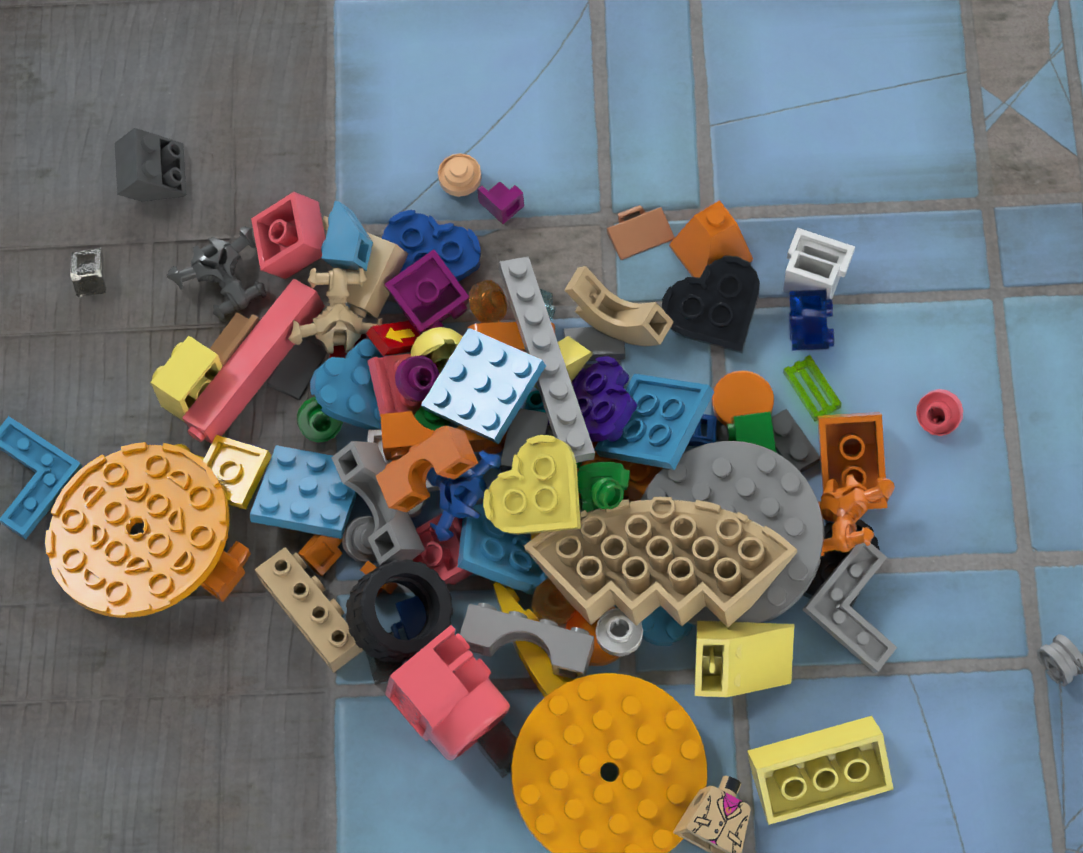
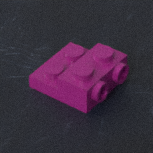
[385,249,470,335]

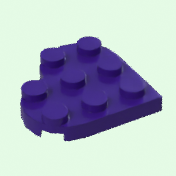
[571,356,637,442]

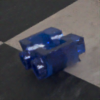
[789,290,834,351]

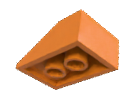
[817,412,888,509]

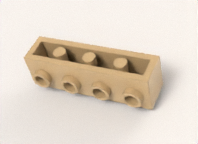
[255,547,363,673]

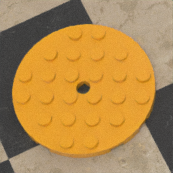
[45,442,230,618]
[511,673,707,853]

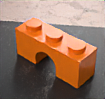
[376,426,478,513]

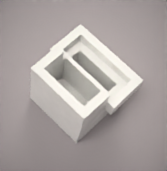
[783,228,855,307]

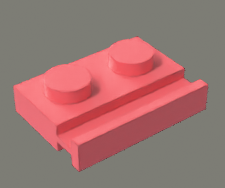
[367,353,422,417]

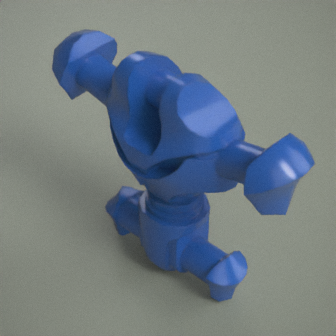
[426,450,501,542]

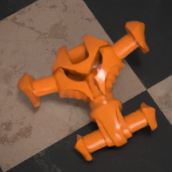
[818,474,895,557]

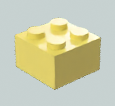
[150,336,222,421]

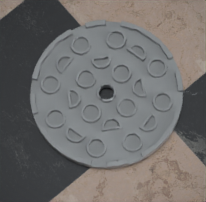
[641,441,824,626]

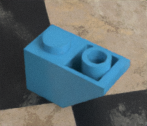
[321,201,373,271]

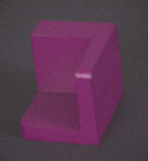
[477,182,524,224]

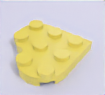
[483,435,581,535]

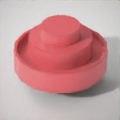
[916,389,964,436]

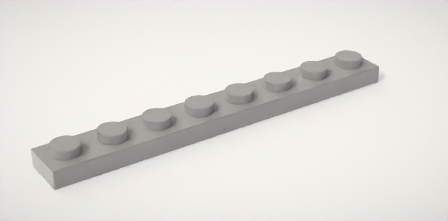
[499,256,595,463]

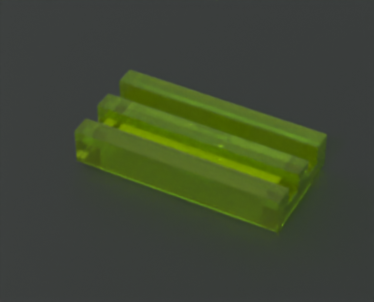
[783,355,842,422]

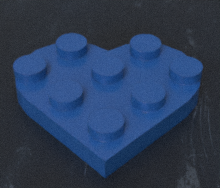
[382,210,481,281]

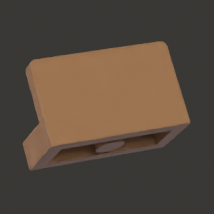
[210,312,260,367]

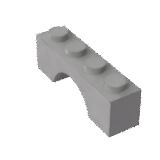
[331,441,425,565]
[460,603,594,679]

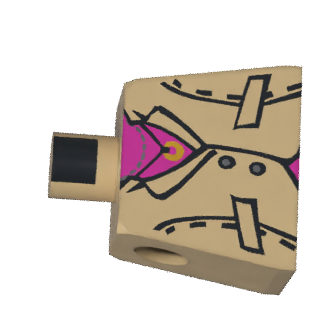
[673,776,751,853]

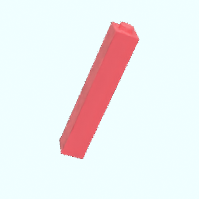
[182,279,325,444]

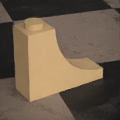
[322,216,408,319]

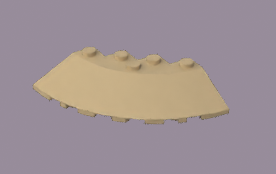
[524,497,797,628]

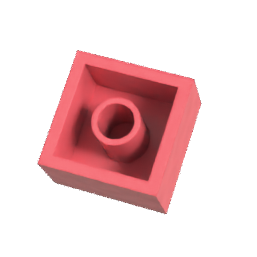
[251,192,326,279]

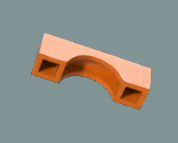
[380,411,507,461]

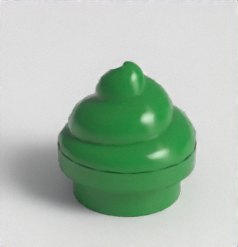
[591,477,623,509]

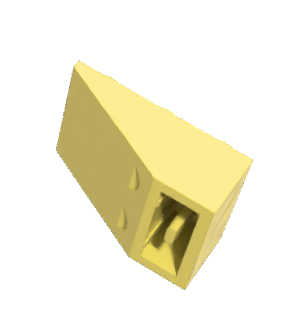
[695,621,794,697]

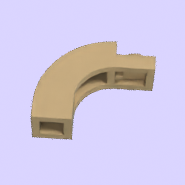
[565,266,674,346]

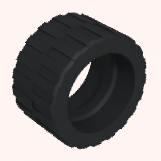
[345,559,453,663]

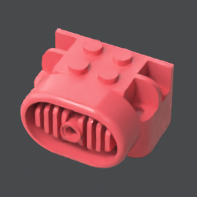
[385,625,510,761]

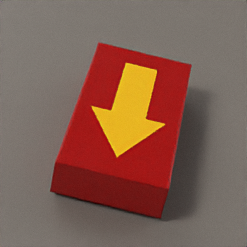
[366,321,420,356]

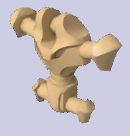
[288,267,382,354]

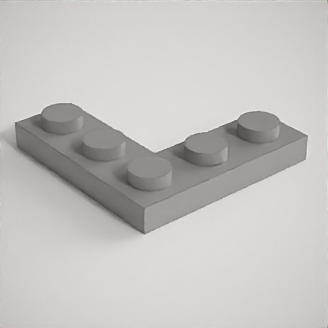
[802,543,897,673]

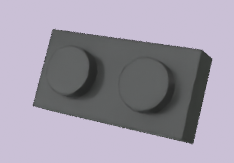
[771,409,820,473]

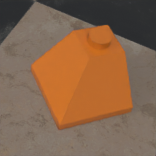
[669,200,753,278]

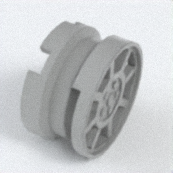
[1037,634,1083,687]

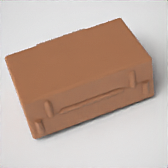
[607,205,675,260]

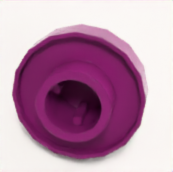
[395,356,440,402]

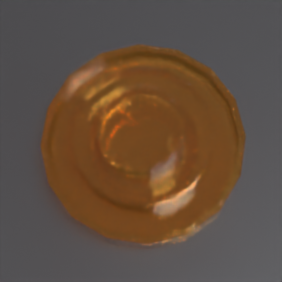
[469,280,508,323]
[531,579,577,626]

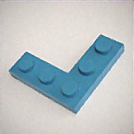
[0,416,83,540]

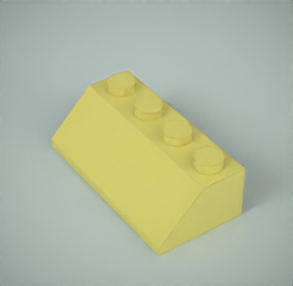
[747,716,894,825]

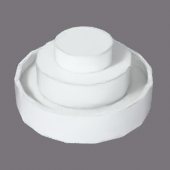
[596,608,643,657]

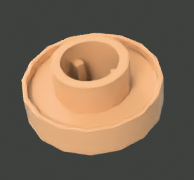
[438,153,482,197]

